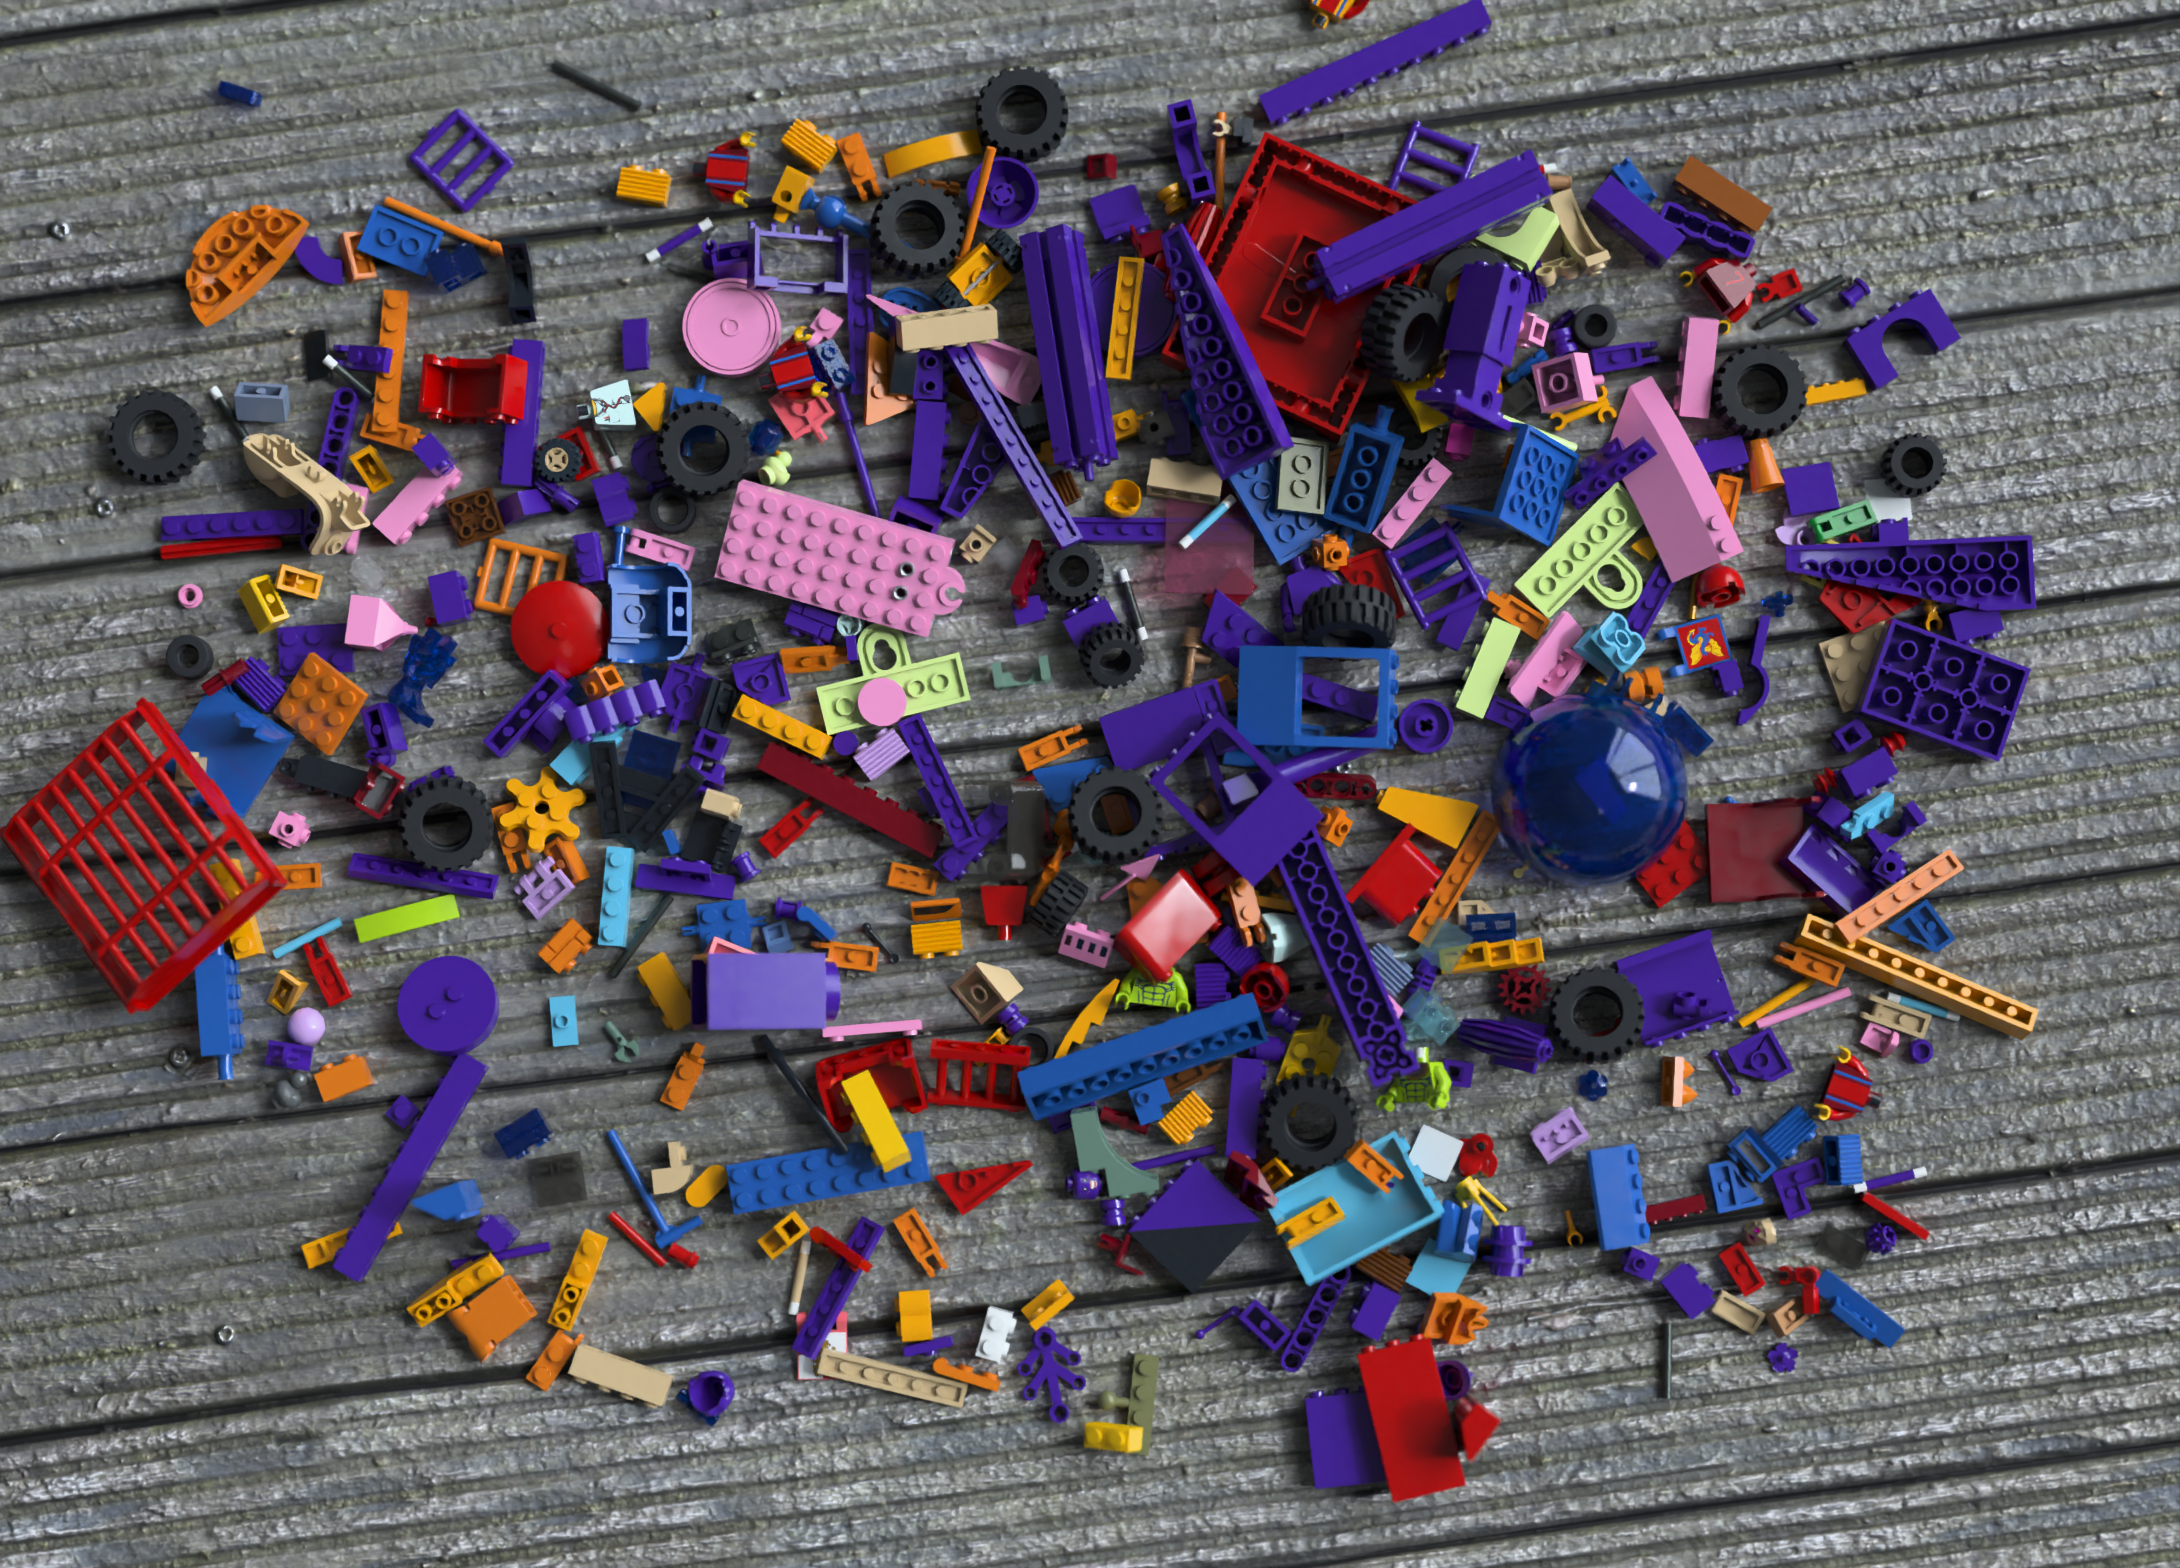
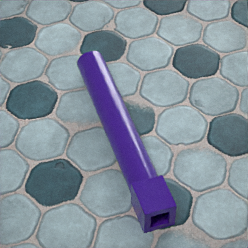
[1218,724,1379,812]

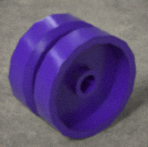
[1397,699,1453,755]

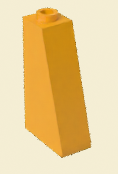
[1375,786,1479,850]

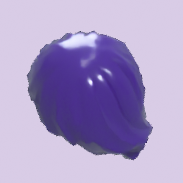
[686,1370,735,1417]

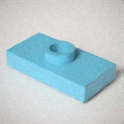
[549,995,579,1047]

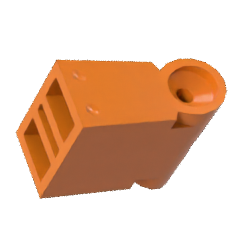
[445,1274,538,1364]

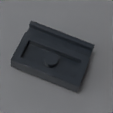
[693,677,739,735]

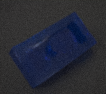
[1661,705,1714,758]

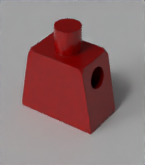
[980,886,1028,941]

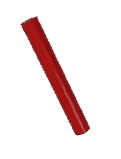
[607,1211,668,1268]

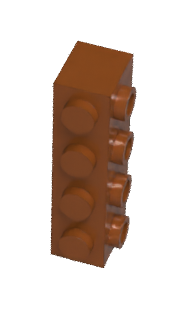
[1671,155,1773,237]

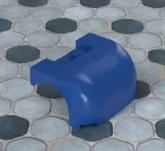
[607,562,692,665]

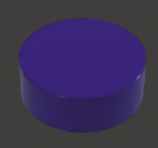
[833,731,858,756]

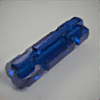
[675,1388,720,1427]

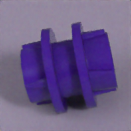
[1482,1225,1533,1277]

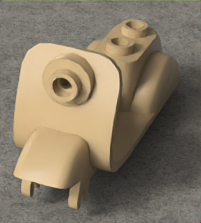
[243,433,370,555]

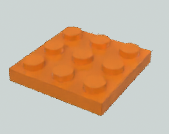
[273,652,369,755]

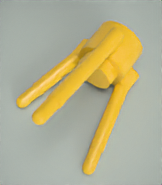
[1455,1176,1507,1226]

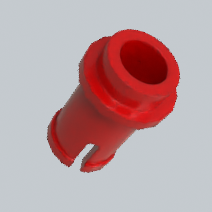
[667,1242,700,1270]

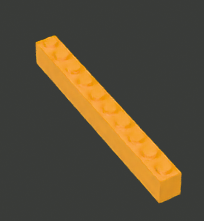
[1793,913,2039,1040]

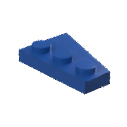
[1031,756,1114,813]

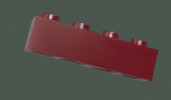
[1645,1194,1707,1225]

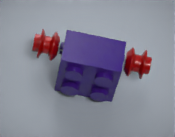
[1812,730,1906,801]

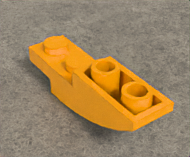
[547,1229,609,1332]
[407,1252,504,1328]

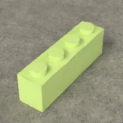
[1452,617,1521,721]

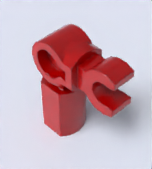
[1778,1265,1820,1314]

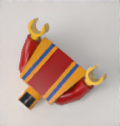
[1308,0,1370,30]

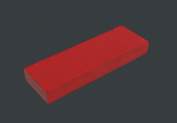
[1858,1192,1930,1241]

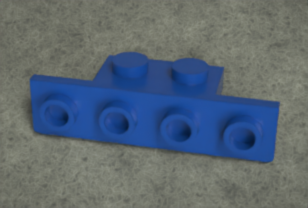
[1816,1269,1905,1348]

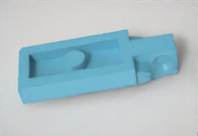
[1840,791,1894,840]

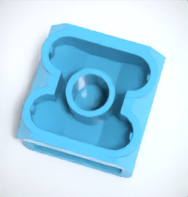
[1572,611,1646,679]

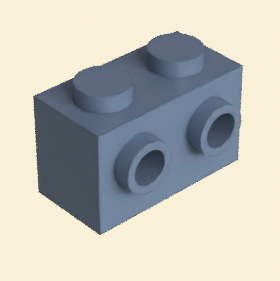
[234,382,290,423]

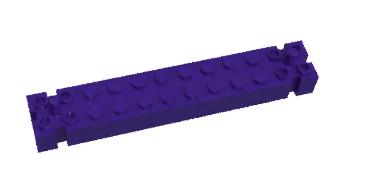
[1275,826,1420,1091]

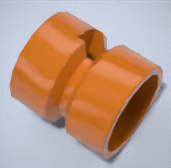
[1622,666,1664,704]

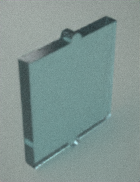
[1416,916,1473,974]

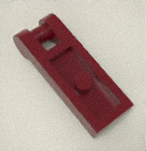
[1010,539,1046,609]

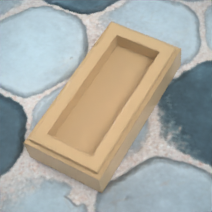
[1709,1289,1766,1336]

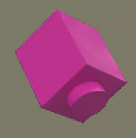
[1444,423,1475,462]

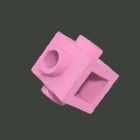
[1516,312,1549,349]
[269,811,311,849]

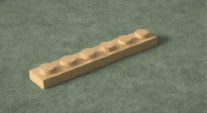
[817,1348,968,1408]

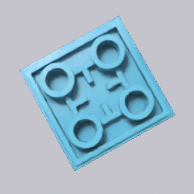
[1406,1237,1472,1296]

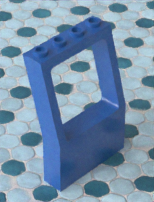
[1237,646,1399,749]

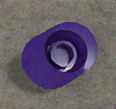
[1436,1360,1473,1401]

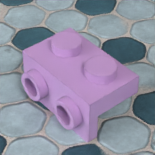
[1530,1107,1590,1165]

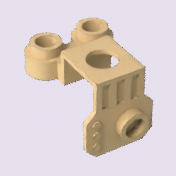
[1535,229,1580,287]

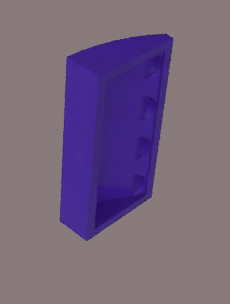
[1778,823,1885,919]

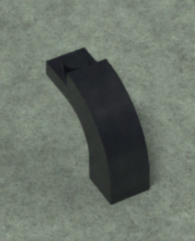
[501,236,537,324]

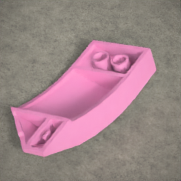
[1609,376,1744,583]

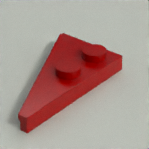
[935,1160,1033,1216]

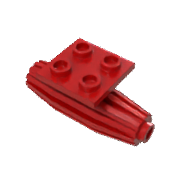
[1152,201,1223,303]

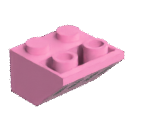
[1058,921,1114,969]

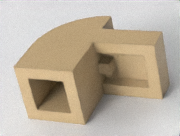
[651,1141,693,1195]

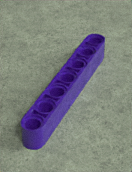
[300,387,360,552]

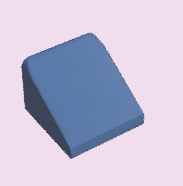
[762,920,794,953]

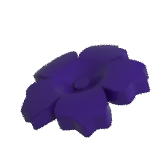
[1767,1342,1799,1372]

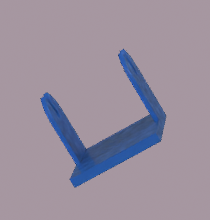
[1439,421,1580,548]
[164,688,295,822]

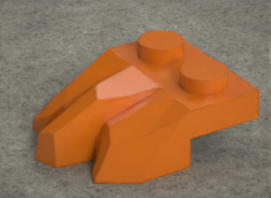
[1418,1292,1490,1345]

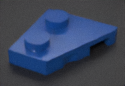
[1887,899,1956,953]
[1705,1160,1763,1214]

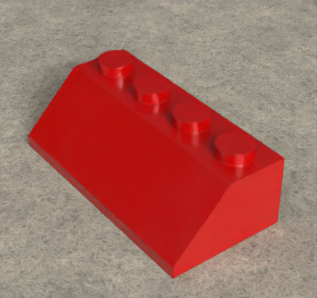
[1453,1394,1501,1462]

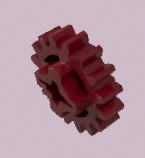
[1497,964,1551,1015]

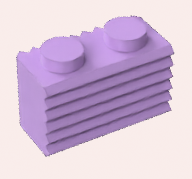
[853,728,911,782]

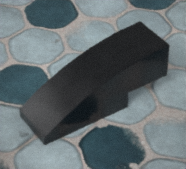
[887,315,918,396]

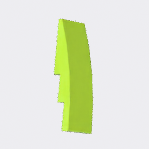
[353,893,460,944]

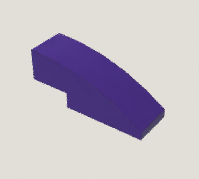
[1435,573,1491,652]

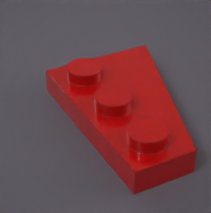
[1339,547,1407,620]

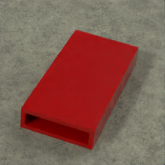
[1356,1333,1466,1503]

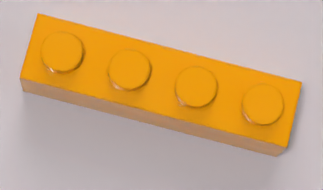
[1805,377,1867,407]

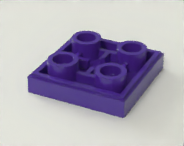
[1781,462,1840,518]

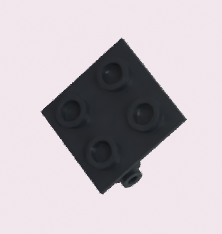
[680,811,743,873]

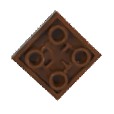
[444,486,506,548]

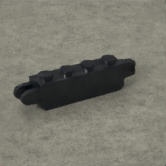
[279,754,407,810]

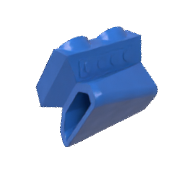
[1434,1199,1484,1263]

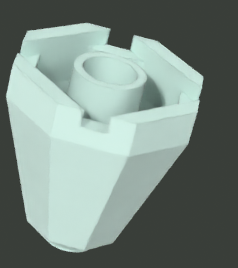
[1254,913,1308,963]

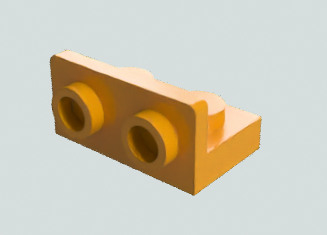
[1021,1279,1074,1331]

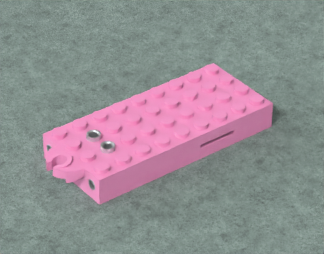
[714,479,965,637]

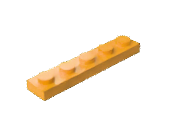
[1105,256,1145,381]

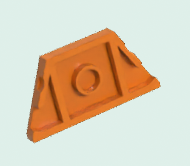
[863,332,914,427]

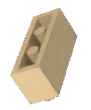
[1146,457,1223,506]

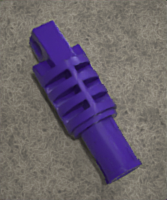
[1402,951,1440,1019]

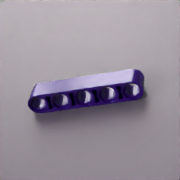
[1280,1266,1350,1372]

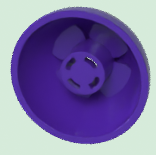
[966,157,1039,229]

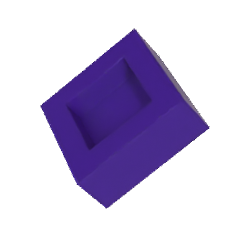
[385,1094,422,1129]

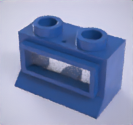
[1725,1126,1784,1183]

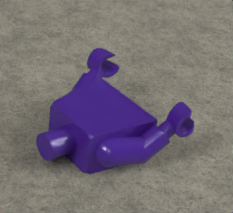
[1280,555,1343,633]

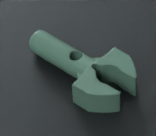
[604,1021,640,1063]

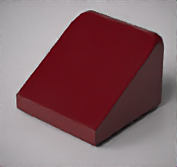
[1087,153,1117,180]

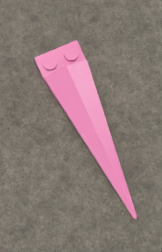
[866,294,1042,405]

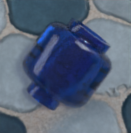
[748,418,783,456]

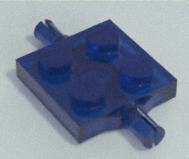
[1395,517,1465,586]

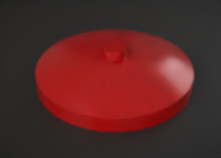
[511,580,609,678]

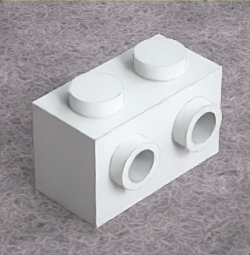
[975,1306,1017,1362]

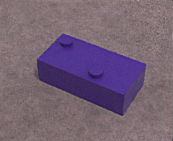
[1586,175,1686,269]

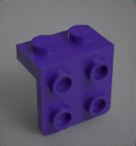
[1090,184,1151,245]

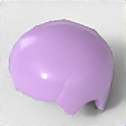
[287,1007,325,1046]

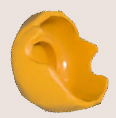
[1104,479,1141,518]

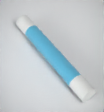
[1178,494,1236,550]
[1886,992,1960,1022]

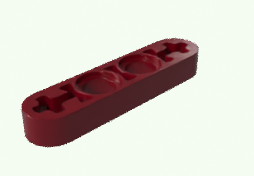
[1294,773,1377,800]

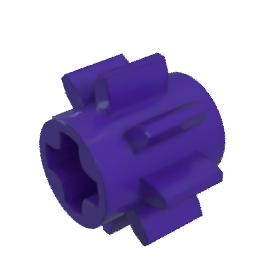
[1865,1223,1896,1256]

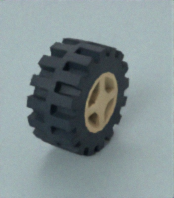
[536,438,583,483]

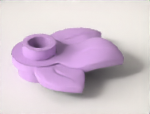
[1775,508,1819,545]

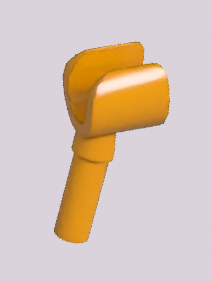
[1564,1210,1583,1246]

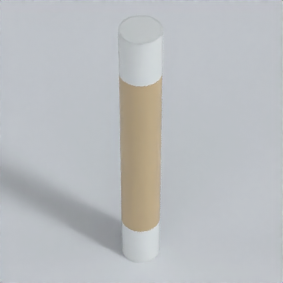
[788,1240,811,1315]

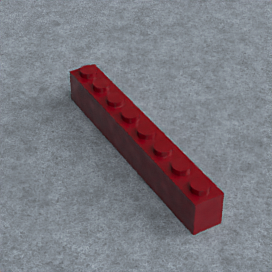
[757,741,946,859]

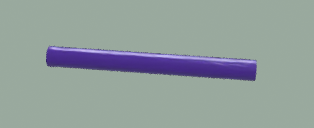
[1130,1144,1216,1170]
[452,1242,551,1270]

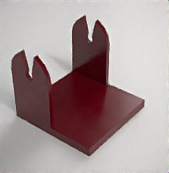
[1704,796,1825,903]

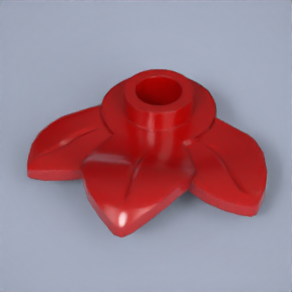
[1458,1133,1498,1178]

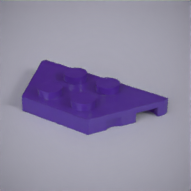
[1200,588,1285,668]

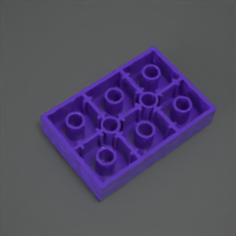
[1854,618,2031,763]

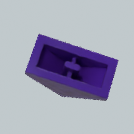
[498,489,552,526]

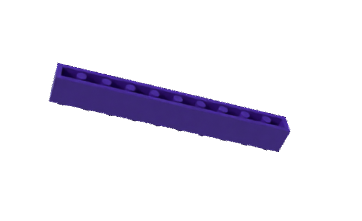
[1258,0,1492,128]
[333,1053,489,1282]

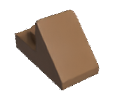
[1765,1295,1810,1339]

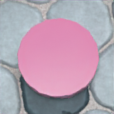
[858,677,907,727]

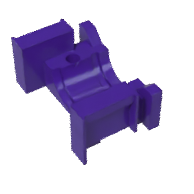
[1862,801,1928,853]

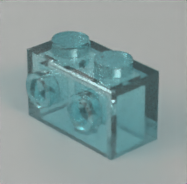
[1401,987,1461,1046]

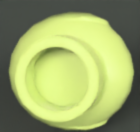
[758,450,792,486]

